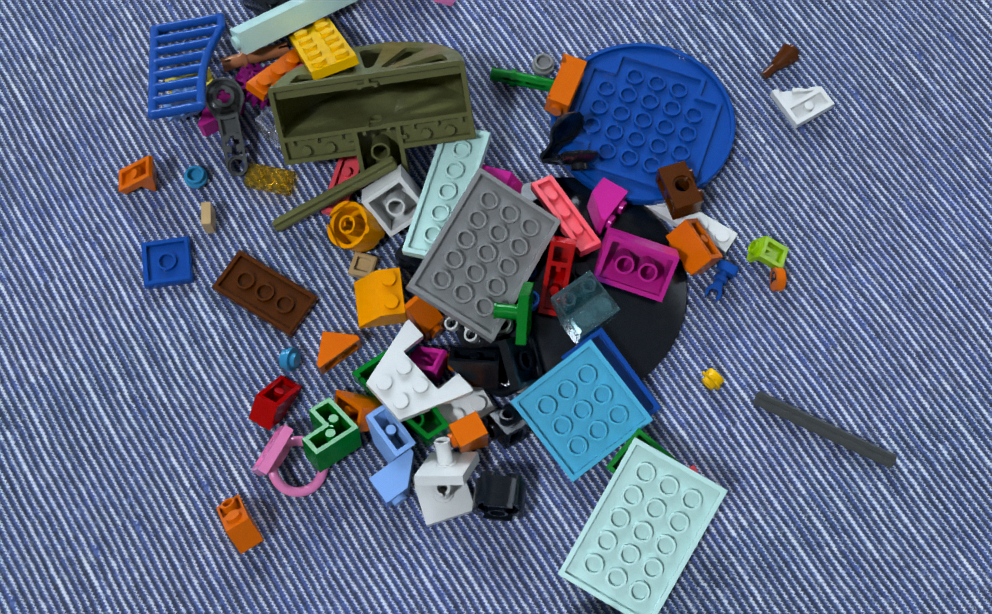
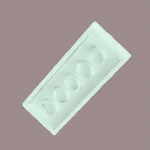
[402,129,492,259]

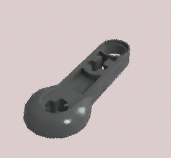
[206,77,249,177]

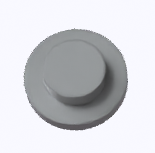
[532,53,555,76]

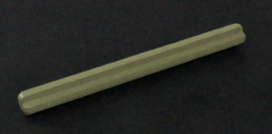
[272,156,398,232]

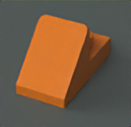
[119,155,157,194]

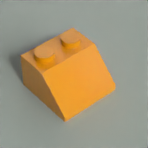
[354,267,407,329]

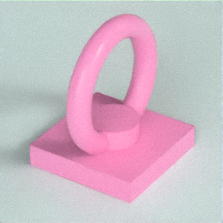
[251,425,328,497]

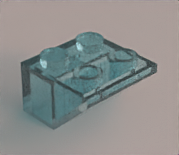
[550,270,621,345]

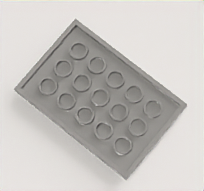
[405,167,561,343]

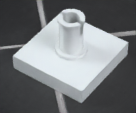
[414,437,480,486]
[412,476,473,527]

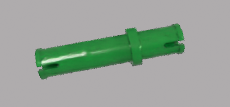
[490,66,555,92]

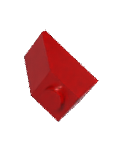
[249,375,302,430]

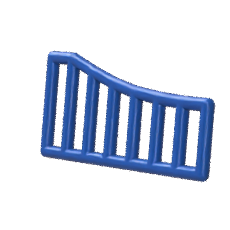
[148,13,226,120]

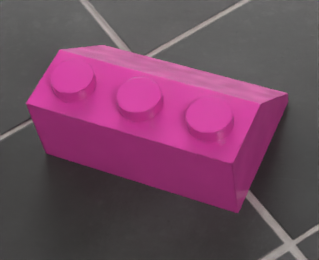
[592,227,680,302]

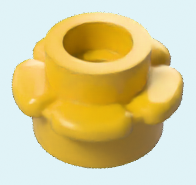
[701,368,724,390]

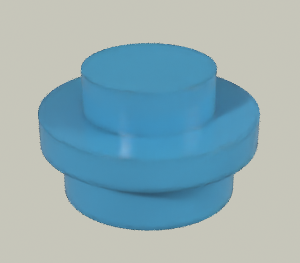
[184,166,208,189]
[279,347,301,372]

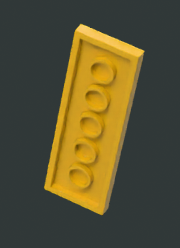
[287,16,359,80]

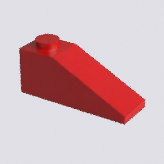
[538,235,577,317]

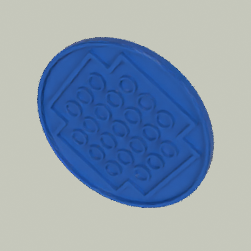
[550,43,736,205]

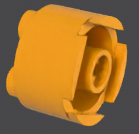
[327,201,385,253]

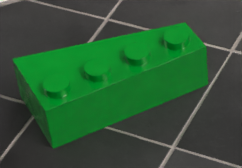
[352,349,450,447]

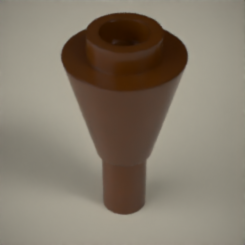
[761,43,799,80]

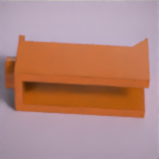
[544,53,587,116]

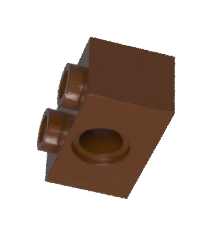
[655,160,704,220]

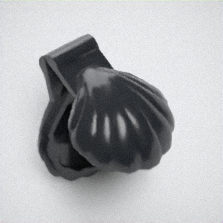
[540,111,601,171]

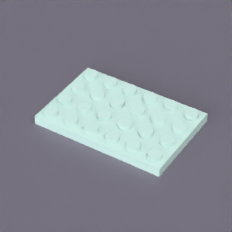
[558,437,728,614]

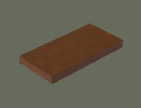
[211,250,319,338]

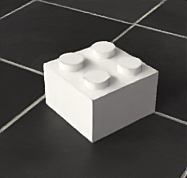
[361,164,422,237]

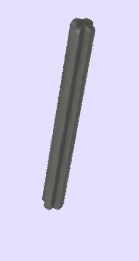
[753,391,897,468]

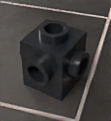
[487,403,527,450]

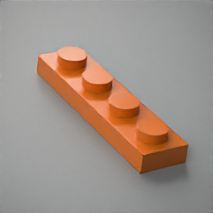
[245,48,303,102]

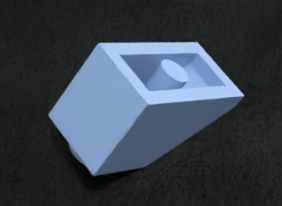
[365,405,416,464]
[369,448,415,508]

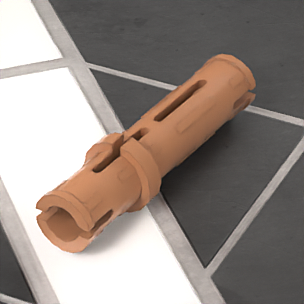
[220,41,289,72]

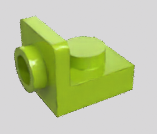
[746,235,789,268]

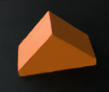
[317,331,363,375]

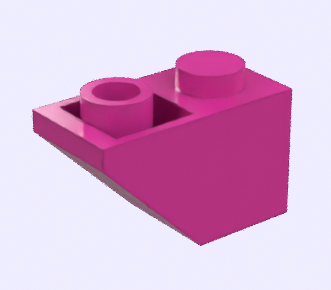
[587,177,628,235]

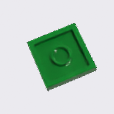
[493,282,534,345]

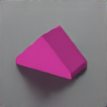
[409,346,448,383]

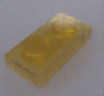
[243,163,296,196]

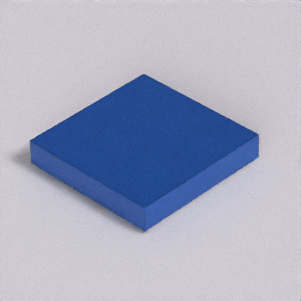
[141,236,194,290]

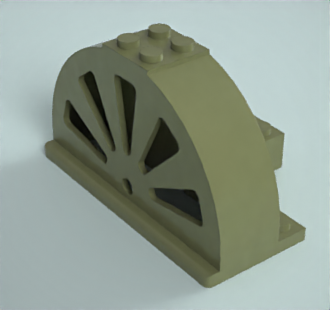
[268,41,476,188]

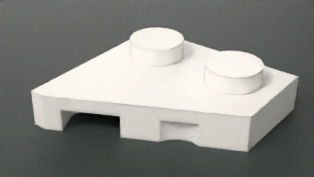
[770,86,835,129]

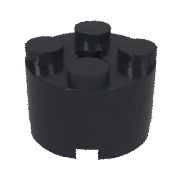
[472,471,527,521]

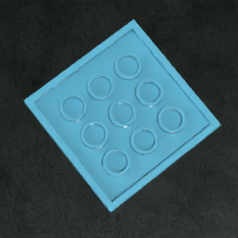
[510,339,653,482]

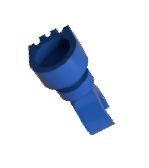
[704,260,739,303]

